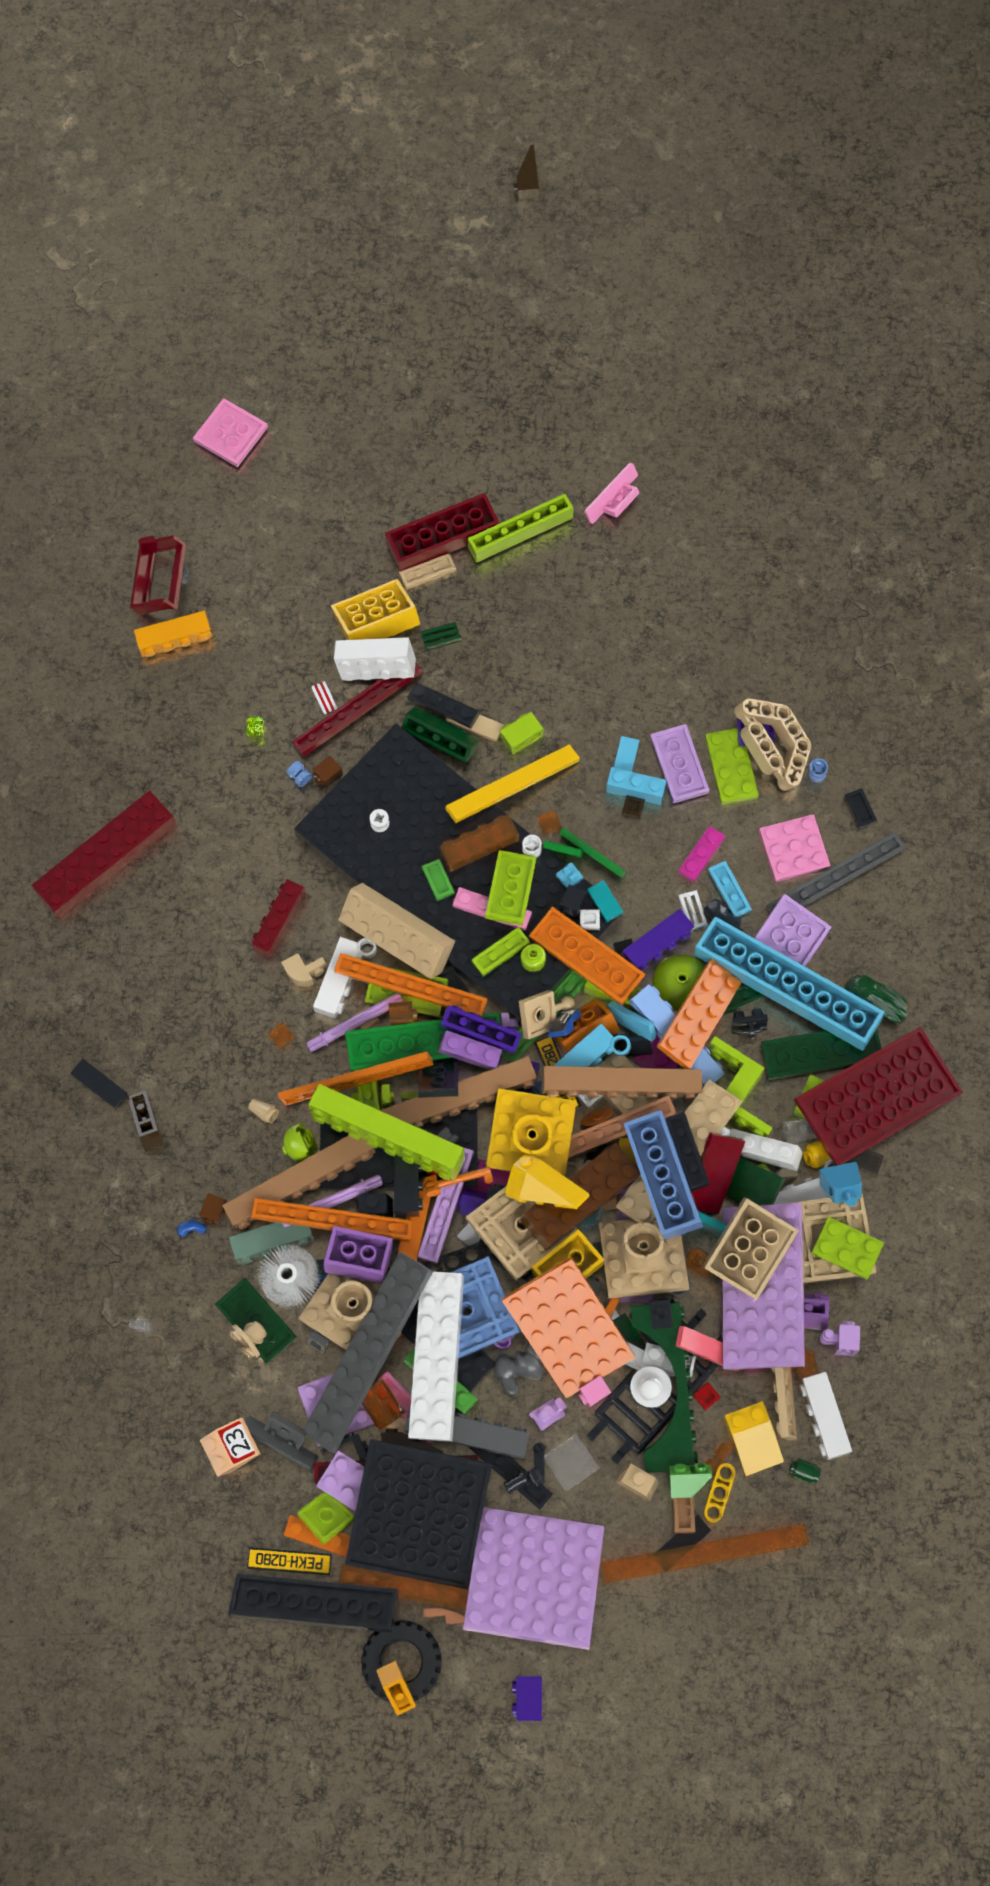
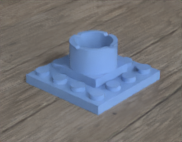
[418,1256,520,1359]

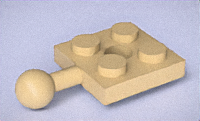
[519,990,575,1039]

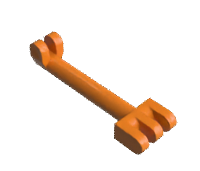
[423,1167,493,1197]

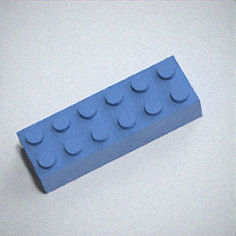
[623,1110,703,1240]

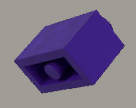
[512,1676,542,1721]

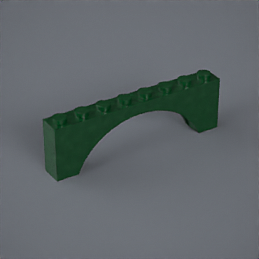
[631,1302,698,1473]

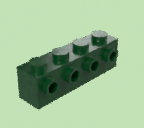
[401,707,480,762]

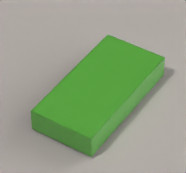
[422,859,455,901]

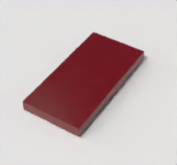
[691,1132,746,1214]

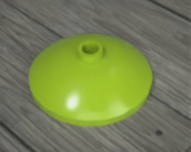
[652,954,705,1010]

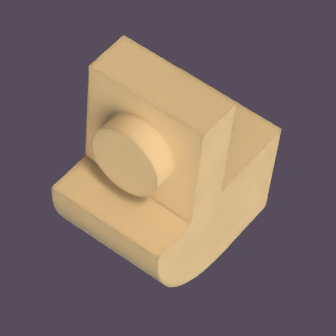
[281,953,327,987]

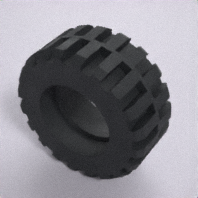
[361,1620,442,1702]

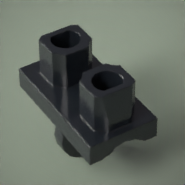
[732,1008,768,1040]

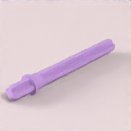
[307,993,403,1052]
[282,1175,383,1227]

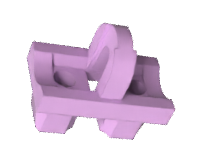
[529,1397,567,1431]

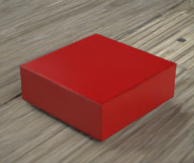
[692,1382,721,1411]

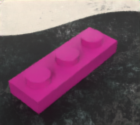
[678,826,725,882]

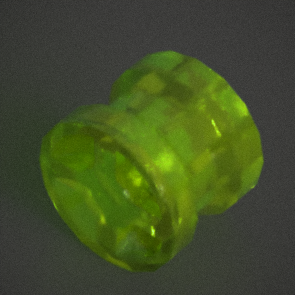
[245,716,265,737]

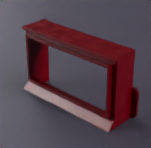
[130,535,187,616]

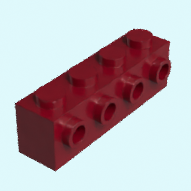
[251,879,306,959]

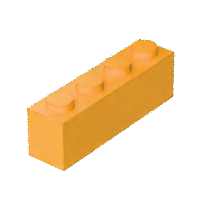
[134,610,212,657]

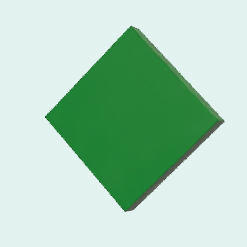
[543,841,584,859]

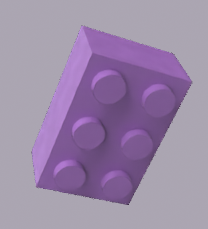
[324,1226,393,1284]

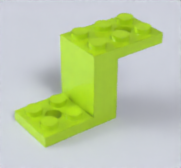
[708,1036,773,1138]

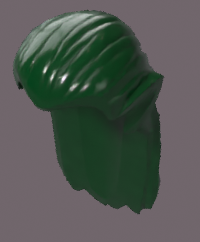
[844,973,908,1024]

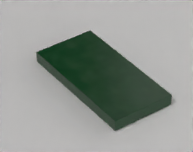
[215,1278,297,1365]

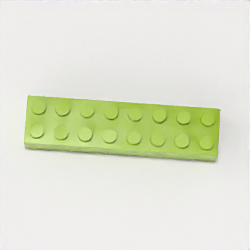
[308,1084,465,1181]

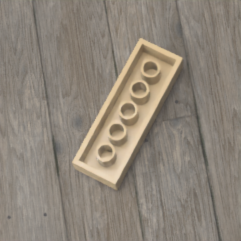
[338,883,455,979]

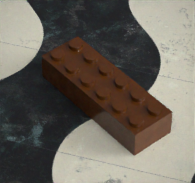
[520,1143,641,1250]

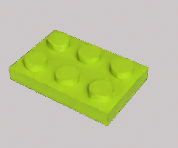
[811,1216,884,1280]

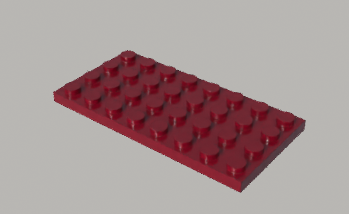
[794,1026,963,1166]

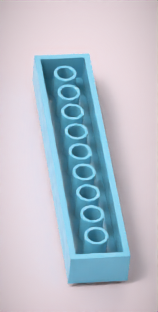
[694,917,885,1051]

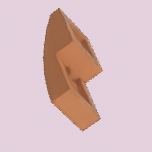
[423,1608,465,1624]

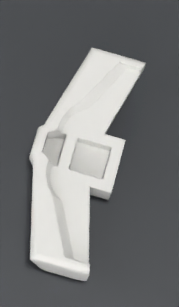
[626,1342,696,1377]

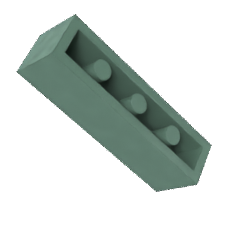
[229,1222,314,1265]

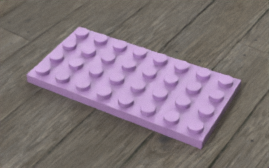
[722,1203,805,1370]

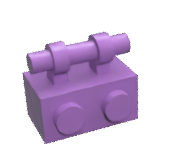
[803,1292,829,1330]

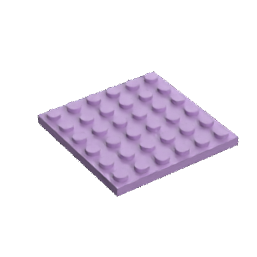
[463,1507,604,1650]

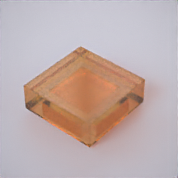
[538,810,562,835]
[268,1022,295,1050]

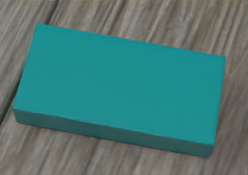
[587,880,623,923]

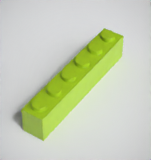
[468,494,574,563]

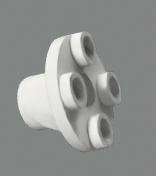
[631,1365,672,1407]

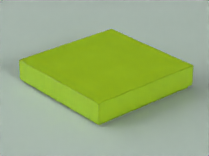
[297,1491,354,1545]

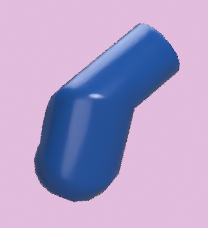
[177,1219,207,1237]

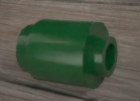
[789,1458,821,1484]

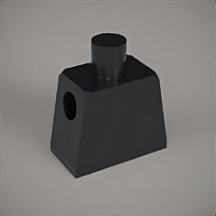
[355,1193,393,1218]

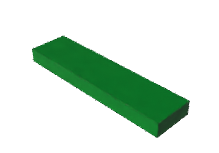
[559,828,627,877]

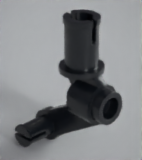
[503,1442,546,1494]

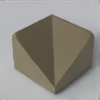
[774,1168,798,1189]

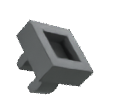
[307,1330,329,1354]

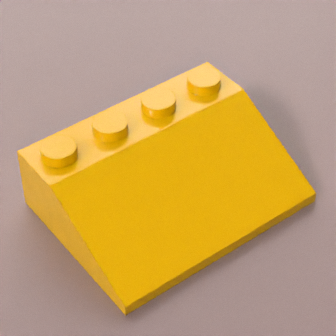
[331,579,420,640]

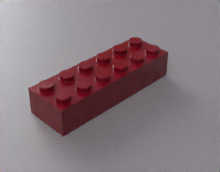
[385,493,500,572]

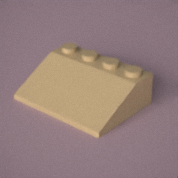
[702,1197,799,1300]

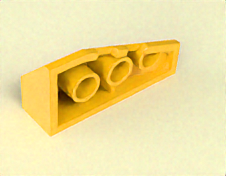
[505,1153,590,1209]

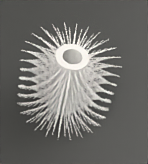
[258,1244,321,1310]

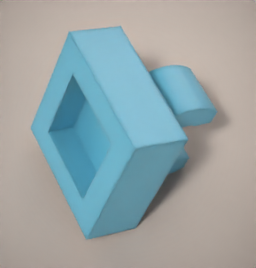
[556,863,583,888]

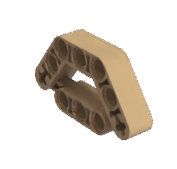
[734,699,811,791]

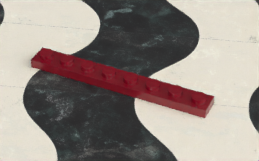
[292,662,422,757]

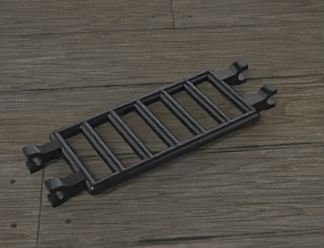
[587,1309,723,1464]

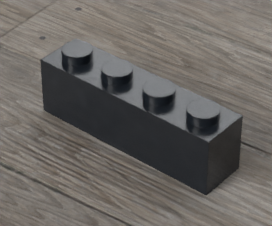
[394,1155,423,1218]

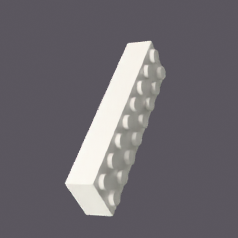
[408,1272,464,1442]

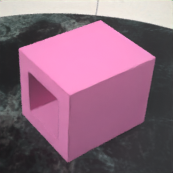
[578,1376,611,1407]

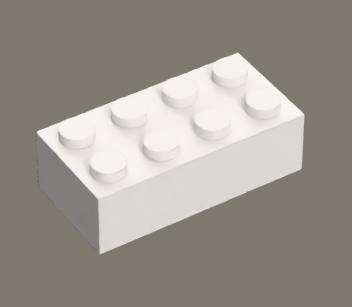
[334,637,416,681]

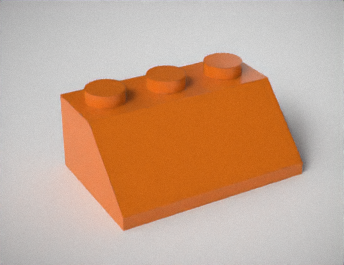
[554,998,620,1055]

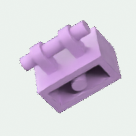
[819,1321,860,1356]

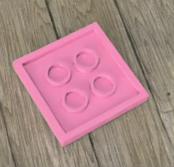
[193,398,268,467]
[759,814,831,882]

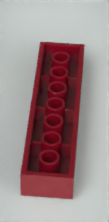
[31,790,176,919]

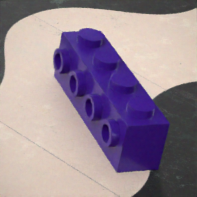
[620,909,694,972]
[439,1005,521,1055]

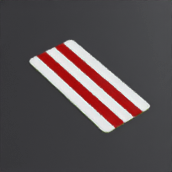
[312,682,337,714]

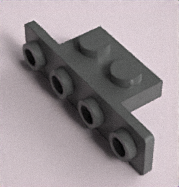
[245,1411,319,1470]

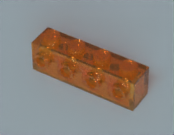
[440,814,519,872]

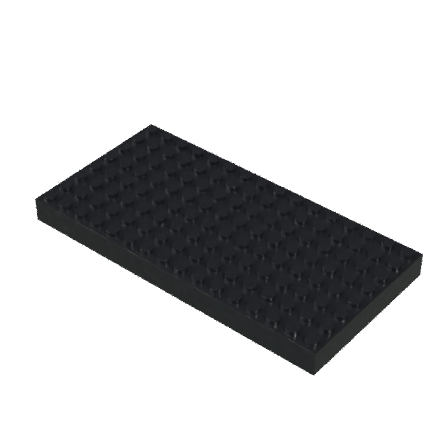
[294,723,623,1027]

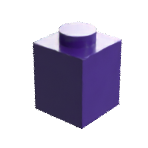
[457,1188,487,1215]

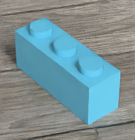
[606,767,666,805]

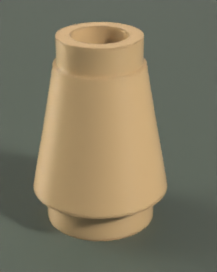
[248,1099,279,1123]

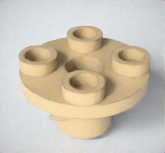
[229,1321,266,1358]

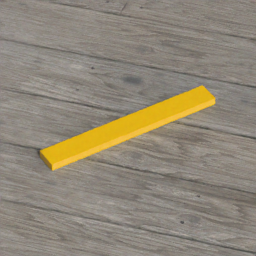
[445,744,580,823]

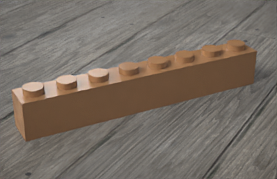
[380,1056,538,1128]
[542,1066,702,1100]
[222,1136,376,1230]

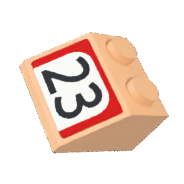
[200,1417,260,1477]

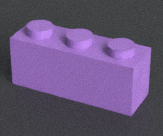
[438,1031,502,1070]

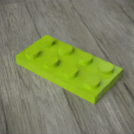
[705,728,759,805]
[485,850,537,926]
[365,967,449,1018]

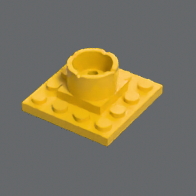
[486,1089,577,1176]

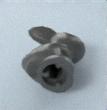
[494,1343,543,1396]

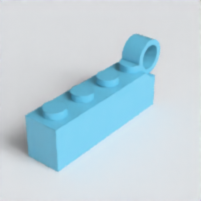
[554,1023,631,1095]

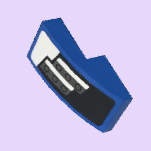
[548,1009,581,1037]

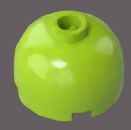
[282,1122,318,1162]

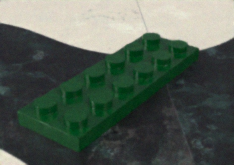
[761,1029,882,1080]

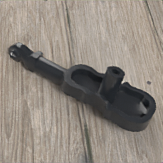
[703,899,752,937]

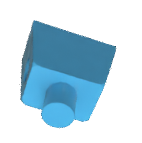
[820,1162,862,1207]

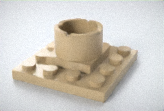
[465,1186,577,1281]
[784,1193,877,1283]
[599,1219,689,1299]
[298,1273,382,1351]

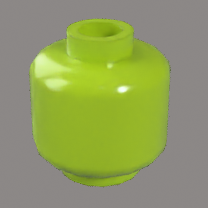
[521,944,546,972]

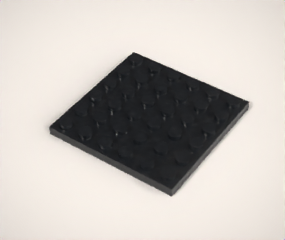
[345,1439,492,1590]

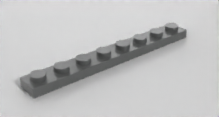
[766,832,906,913]

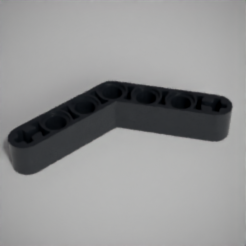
[425,1241,534,1284]

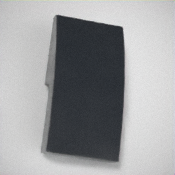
[612,1033,653,1055]

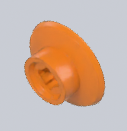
[581,1108,614,1127]

